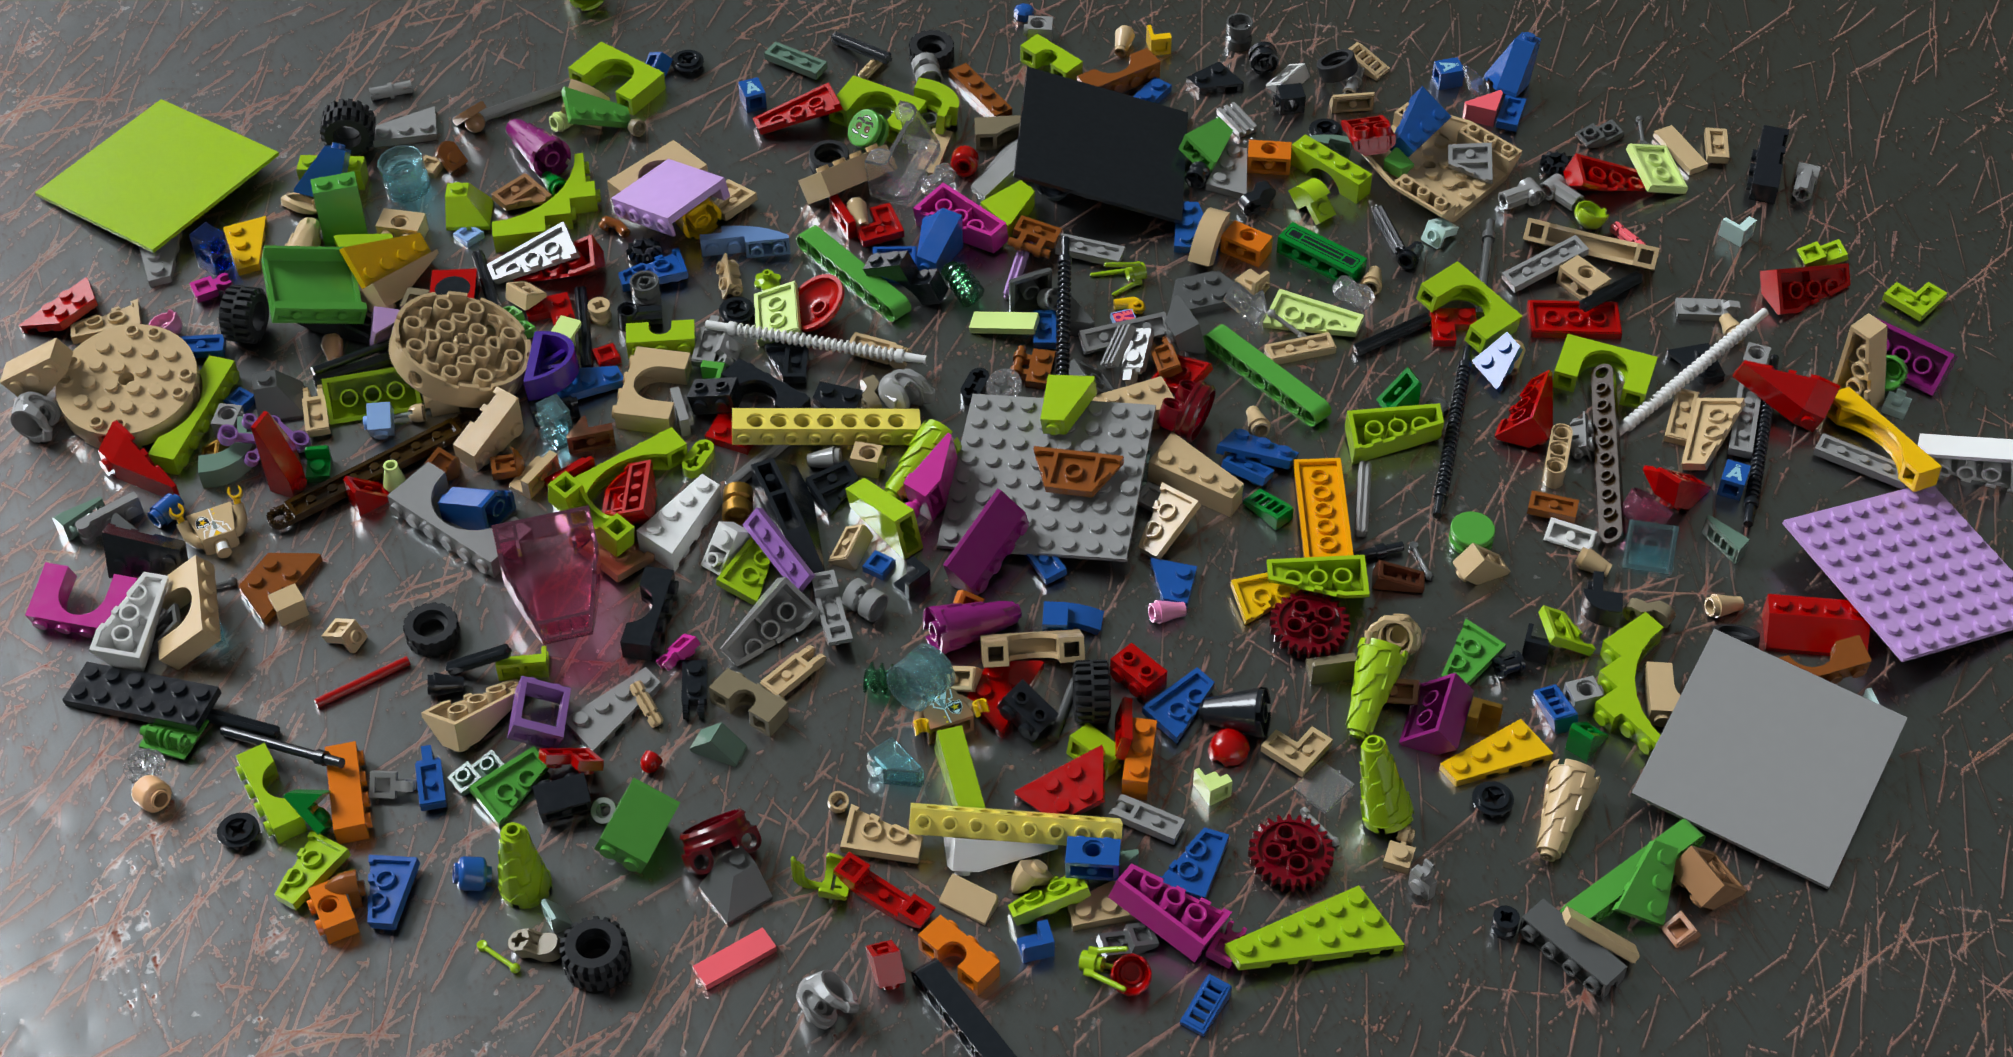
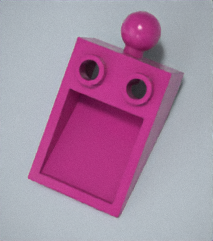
[903,433,958,522]

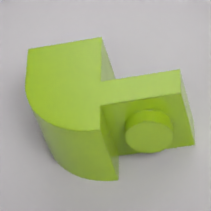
[1288,178,1336,225]

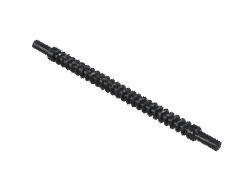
[1055,236,1072,375]
[1432,345,1473,519]
[1743,354,1779,527]

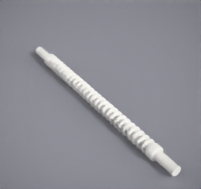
[1619,308,1769,437]
[705,320,927,365]

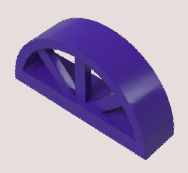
[523,331,580,401]

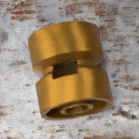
[722,482,754,527]

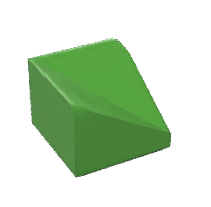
[1384,147,1414,178]

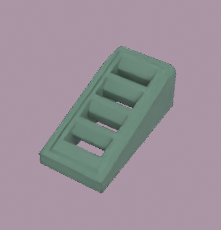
[53,496,105,541]
[1702,515,1750,564]

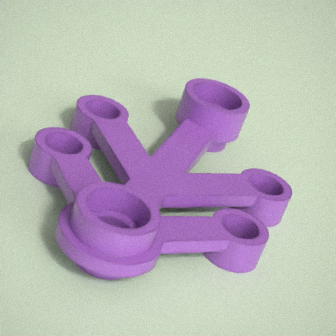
[217,413,311,467]

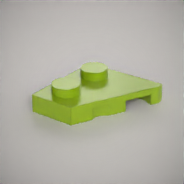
[1538,605,1596,656]

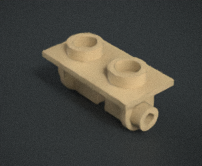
[716,253,743,300]

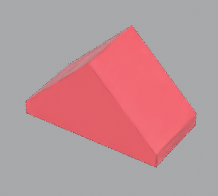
[1462,90,1503,127]

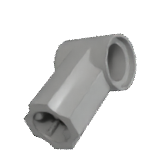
[1792,162,1821,202]
[1539,174,1584,212]
[1498,177,1545,210]

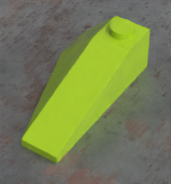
[1266,555,1370,598]

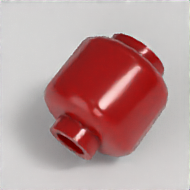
[950,145,979,177]

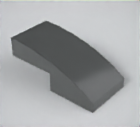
[1096,922,1159,962]

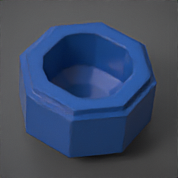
[1014,3,1034,23]

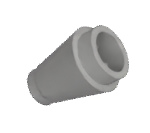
[807,446,843,469]

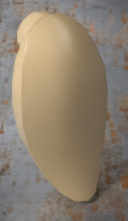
[281,192,317,215]

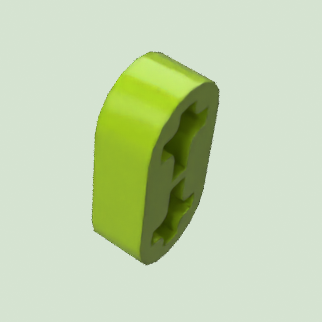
[682,439,715,479]

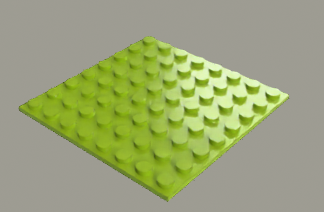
[35,99,279,253]

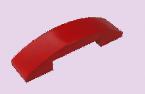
[833,852,936,929]

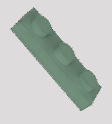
[764,41,828,80]

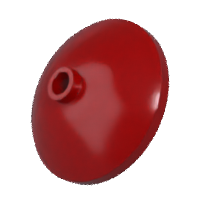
[798,274,845,332]

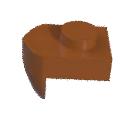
[435,141,468,174]
[425,447,461,481]
[490,448,525,481]
[325,869,367,909]

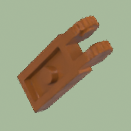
[1150,336,1183,379]

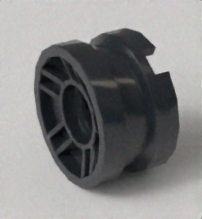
[1248,41,1279,74]

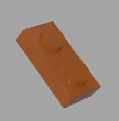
[1527,490,1579,524]

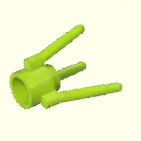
[1090,261,1147,297]
[1079,946,1129,992]

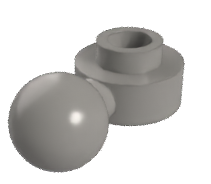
[591,797,618,824]

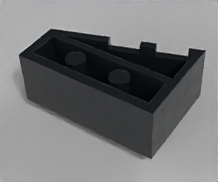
[1746,125,1790,204]
[102,523,188,578]

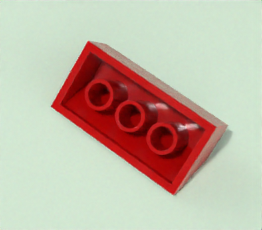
[1762,594,1870,656]

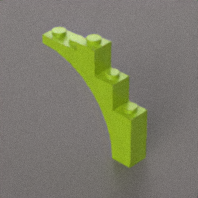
[492,153,602,253]
[1592,612,1664,756]

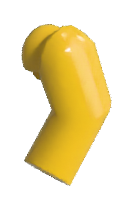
[1113,297,1146,314]

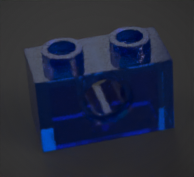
[189,222,234,277]

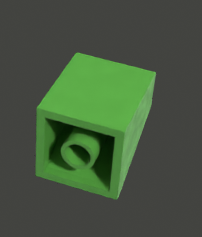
[310,171,368,247]
[594,778,680,874]

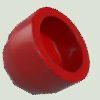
[640,750,663,773]

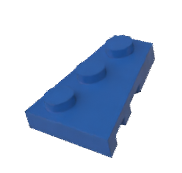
[1174,201,1218,255]
[1216,428,1299,469]
[1159,827,1229,900]

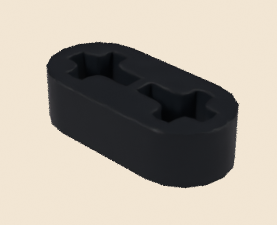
[960,368,990,406]

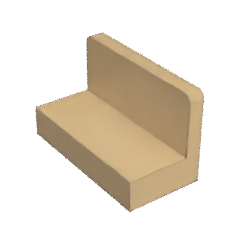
[509,450,560,499]

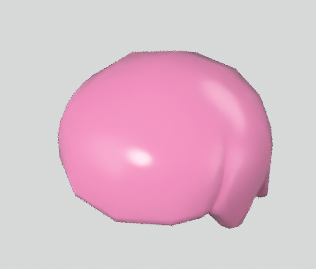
[149,309,182,335]

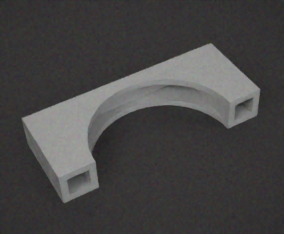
[387,462,535,578]

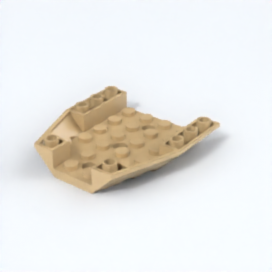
[1362,102,1522,223]

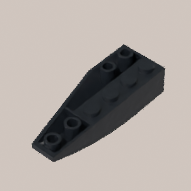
[751,458,825,573]

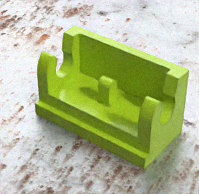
[495,646,549,681]
[1066,723,1122,782]

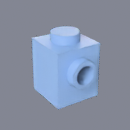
[363,402,395,440]

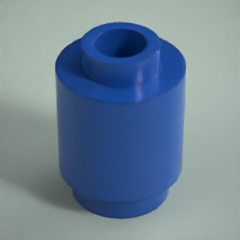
[147,493,184,528]

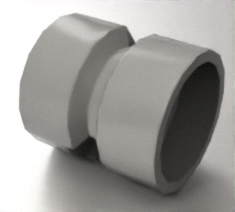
[911,52,943,83]
[842,578,889,622]

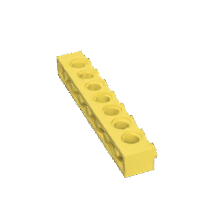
[732,408,921,445]
[909,803,1123,846]

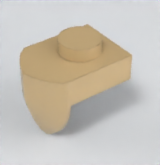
[1011,859,1054,894]

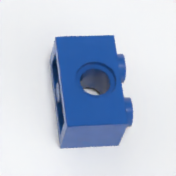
[1065,836,1121,881]

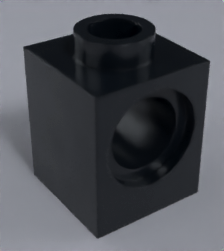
[1273,83,1306,115]

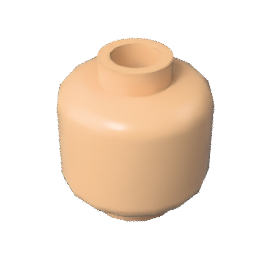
[131,775,172,813]

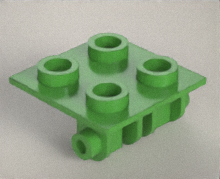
[139,719,209,760]

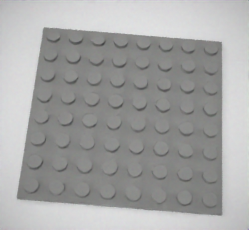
[937,394,1156,562]
[1631,629,1908,889]

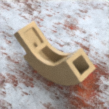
[1188,207,1233,266]

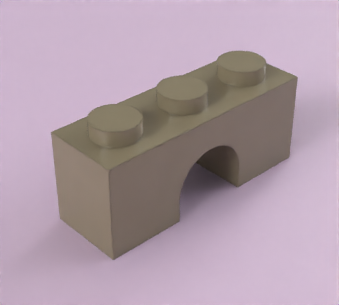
[709,668,789,737]

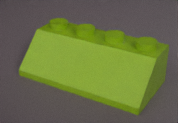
[321,367,422,425]

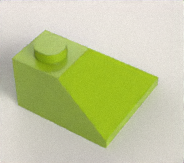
[445,182,494,231]

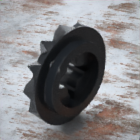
[671,50,704,75]
[1309,118,1343,136]
[1539,150,1572,177]
[626,237,662,264]
[719,297,755,324]
[1471,781,1514,818]
[217,813,260,851]

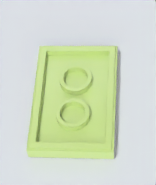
[1626,143,1689,194]
[754,281,802,347]

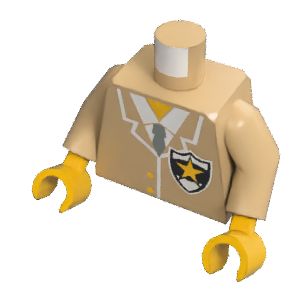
[169,485,248,558]

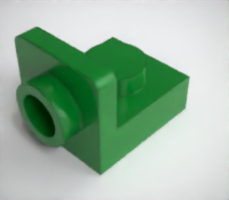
[305,445,333,484]

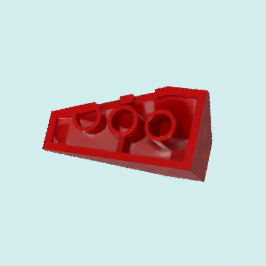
[1563,153,1647,191]
[1760,263,1851,315]
[98,420,181,498]

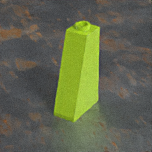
[845,478,923,560]
[934,725,985,808]

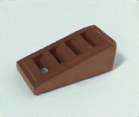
[1372,560,1425,593]

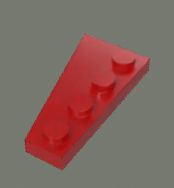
[753,82,843,135]

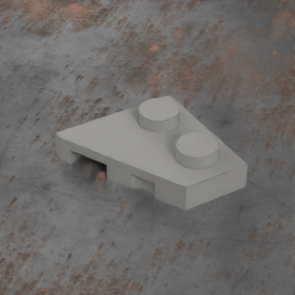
[1448,142,1493,184]

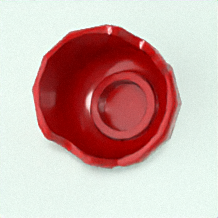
[1208,728,1250,767]
[1111,953,1152,996]

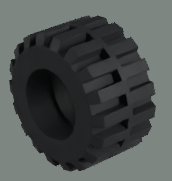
[320,98,376,156]
[219,285,269,344]
[1073,660,1111,724]
[559,916,631,992]

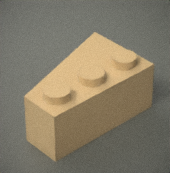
[0,338,73,397]
[453,386,524,472]

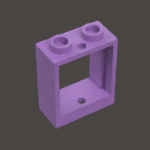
[507,676,571,748]

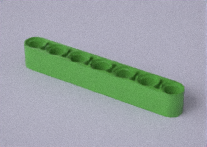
[796,225,911,322]
[1203,324,1332,427]
[1560,819,1706,923]

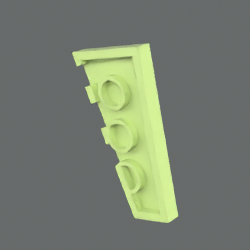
[1263,289,1364,337]

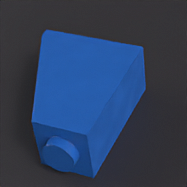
[294,142,351,197]

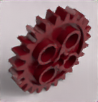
[1269,590,1351,659]
[1248,814,1334,892]

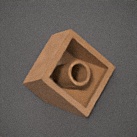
[1673,846,1747,910]

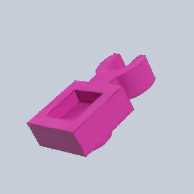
[189,273,232,303]
[656,634,701,671]
[1205,920,1247,969]

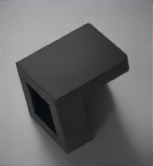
[894,556,931,600]
[1522,623,1550,665]

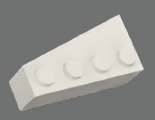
[1918,433,2013,493]
[637,474,722,572]

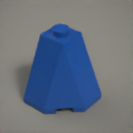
[1484,32,1541,97]
[917,208,963,274]
[438,487,516,530]

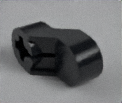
[1238,180,1276,216]

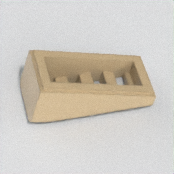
[1348,42,1390,81]

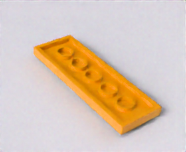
[1293,458,1354,558]

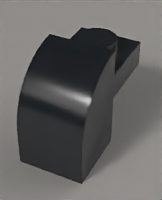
[1580,571,1623,628]

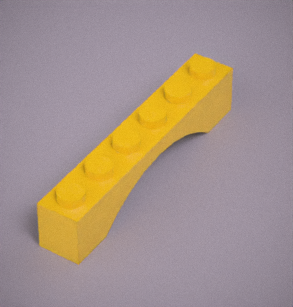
[1826,387,1942,492]

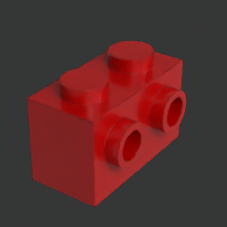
[1110,642,1168,703]

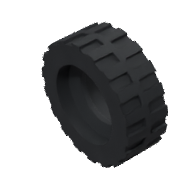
[909,30,954,70]
[403,602,461,657]

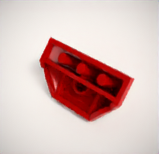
[602,459,657,525]
[1642,465,1712,511]

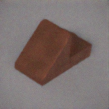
[566,415,616,454]

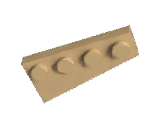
[1681,398,1745,470]

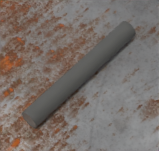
[1048,678,1073,742]

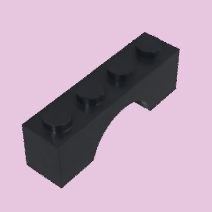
[721,358,811,408]
[620,566,679,661]

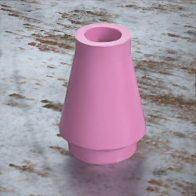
[1148,600,1187,624]

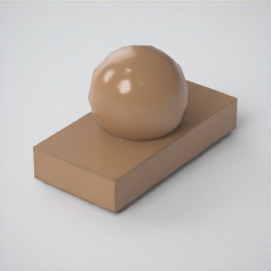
[452,101,487,133]

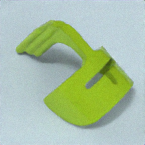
[791,853,850,901]

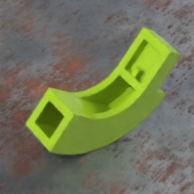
[914,77,959,135]

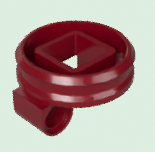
[1156,380,1216,443]
[679,809,762,874]

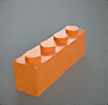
[325,741,373,844]

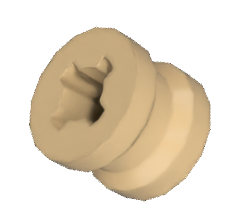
[587,297,612,326]

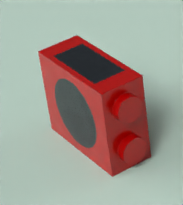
[430,268,480,300]

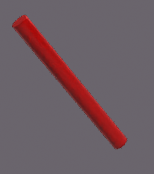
[314,656,411,708]

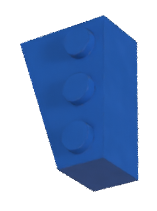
[1390,86,1452,158]

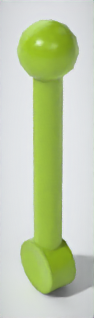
[477,940,521,974]

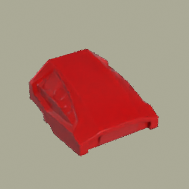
[1341,115,1396,156]

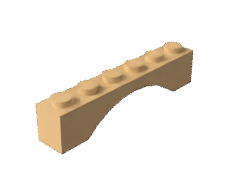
[1523,218,1660,271]

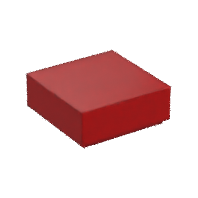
[592,343,622,367]

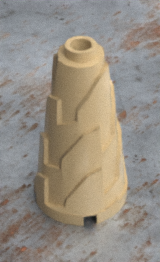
[284,217,321,247]
[1536,759,1601,862]

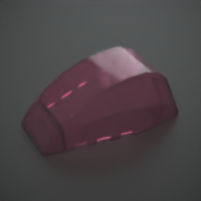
[491,505,601,645]

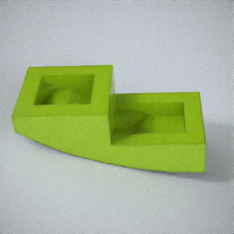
[1797,239,1849,267]

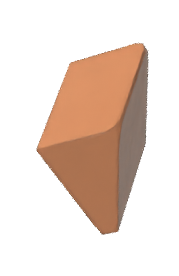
[1660,911,1702,948]

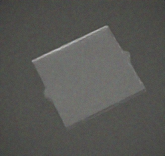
[1462,64,1490,97]
[1292,760,1354,814]

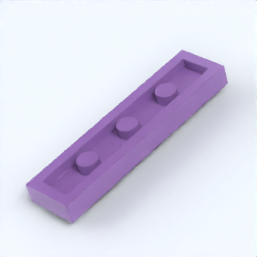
[743,507,815,592]

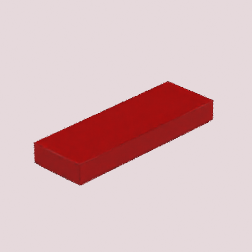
[1115,696,1133,760]

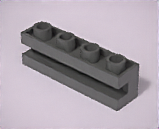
[1519,898,1627,1000]

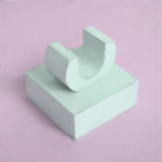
[1881,388,1912,420]

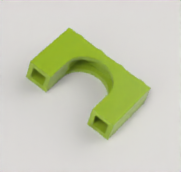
[568,42,666,116]
[829,75,927,147]
[1416,261,1522,353]
[1553,334,1658,409]

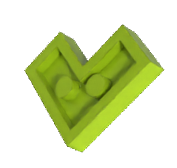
[1882,282,1947,322]

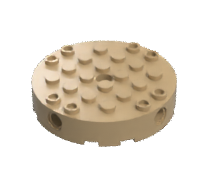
[389,291,531,408]
[56,324,203,450]

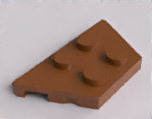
[1033,446,1124,497]
[238,553,323,625]

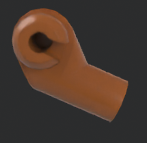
[598,216,630,238]

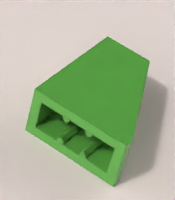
[1179,117,1234,175]

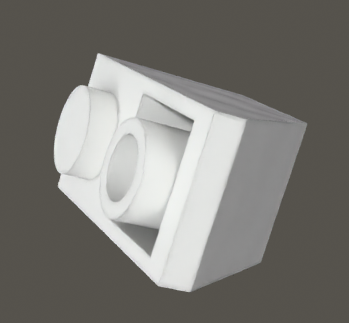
[701,521,751,575]

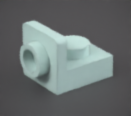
[1421,217,1459,249]

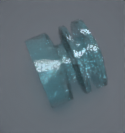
[377,145,431,203]
[886,643,955,712]

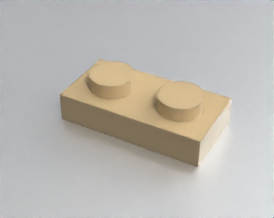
[1704,128,1730,164]

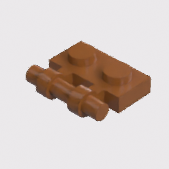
[1007,215,1062,259]
[1009,345,1056,390]

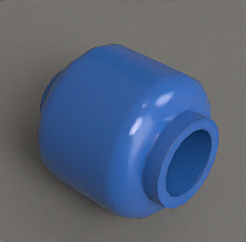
[452,856,492,891]

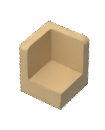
[268,583,309,626]

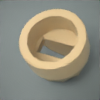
[827,791,849,814]

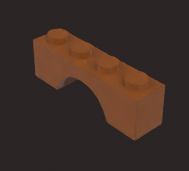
[1077,48,1161,93]
[1779,635,1872,684]

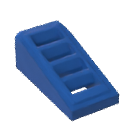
[1533,684,1578,735]
[1180,974,1232,1037]

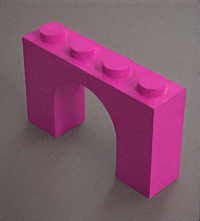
[25,562,138,638]

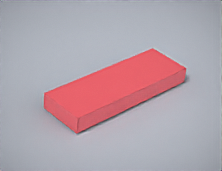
[692,927,777,990]

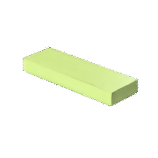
[969,311,1040,335]

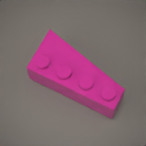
[913,183,1009,253]
[1108,863,1232,963]

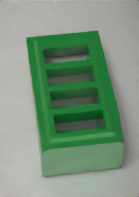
[1243,489,1294,530]

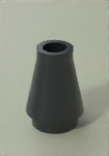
[1397,241,1424,269]
[427,672,464,697]

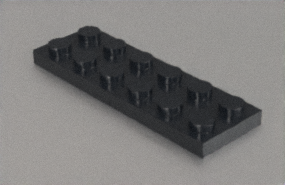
[62,662,221,732]

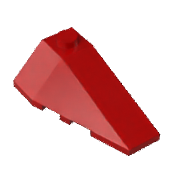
[513,234,605,282]
[1733,360,1840,432]
[1495,370,1553,448]
[251,411,307,498]

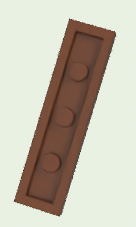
[949,63,1012,117]

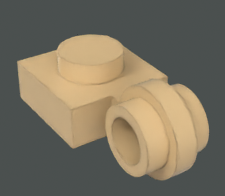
[1382,825,1416,874]

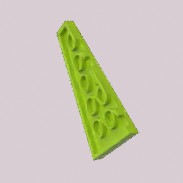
[1224,885,1405,970]

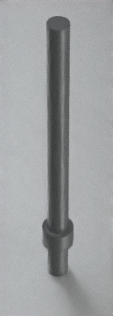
[1476,218,1496,317]

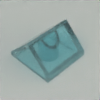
[1622,519,1679,575]

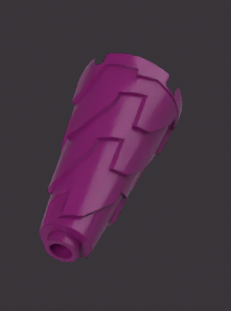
[506,119,571,177]
[923,601,1022,656]

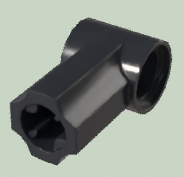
[617,302,663,332]

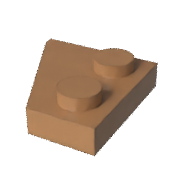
[491,173,552,211]

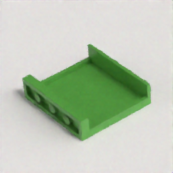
[261,245,367,324]

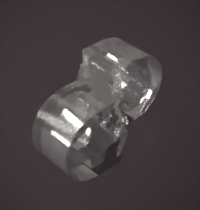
[919,163,957,196]
[1332,275,1375,311]

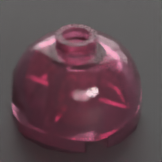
[1622,487,1673,532]

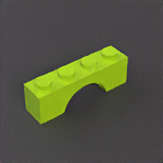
[1291,134,1372,204]
[548,471,635,558]
[235,743,308,844]

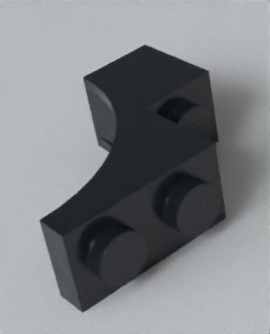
[863,250,949,306]

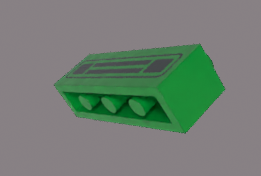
[1276,222,1367,289]

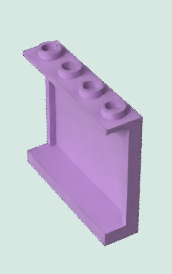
[611,159,730,237]

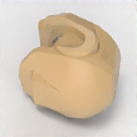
[1364,614,1422,660]

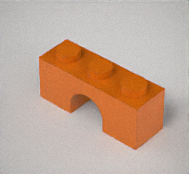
[1121,717,1157,801]
[918,914,1000,997]

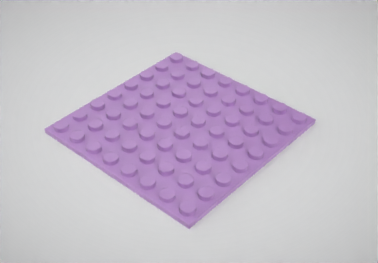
[1782,486,2013,662]

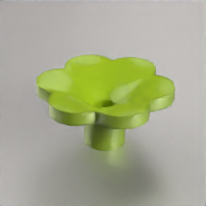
[754,269,781,291]

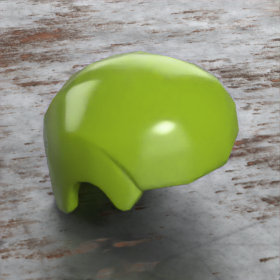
[1574,201,1609,230]

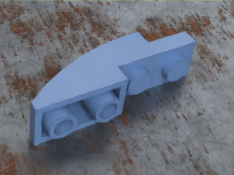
[700,226,790,258]

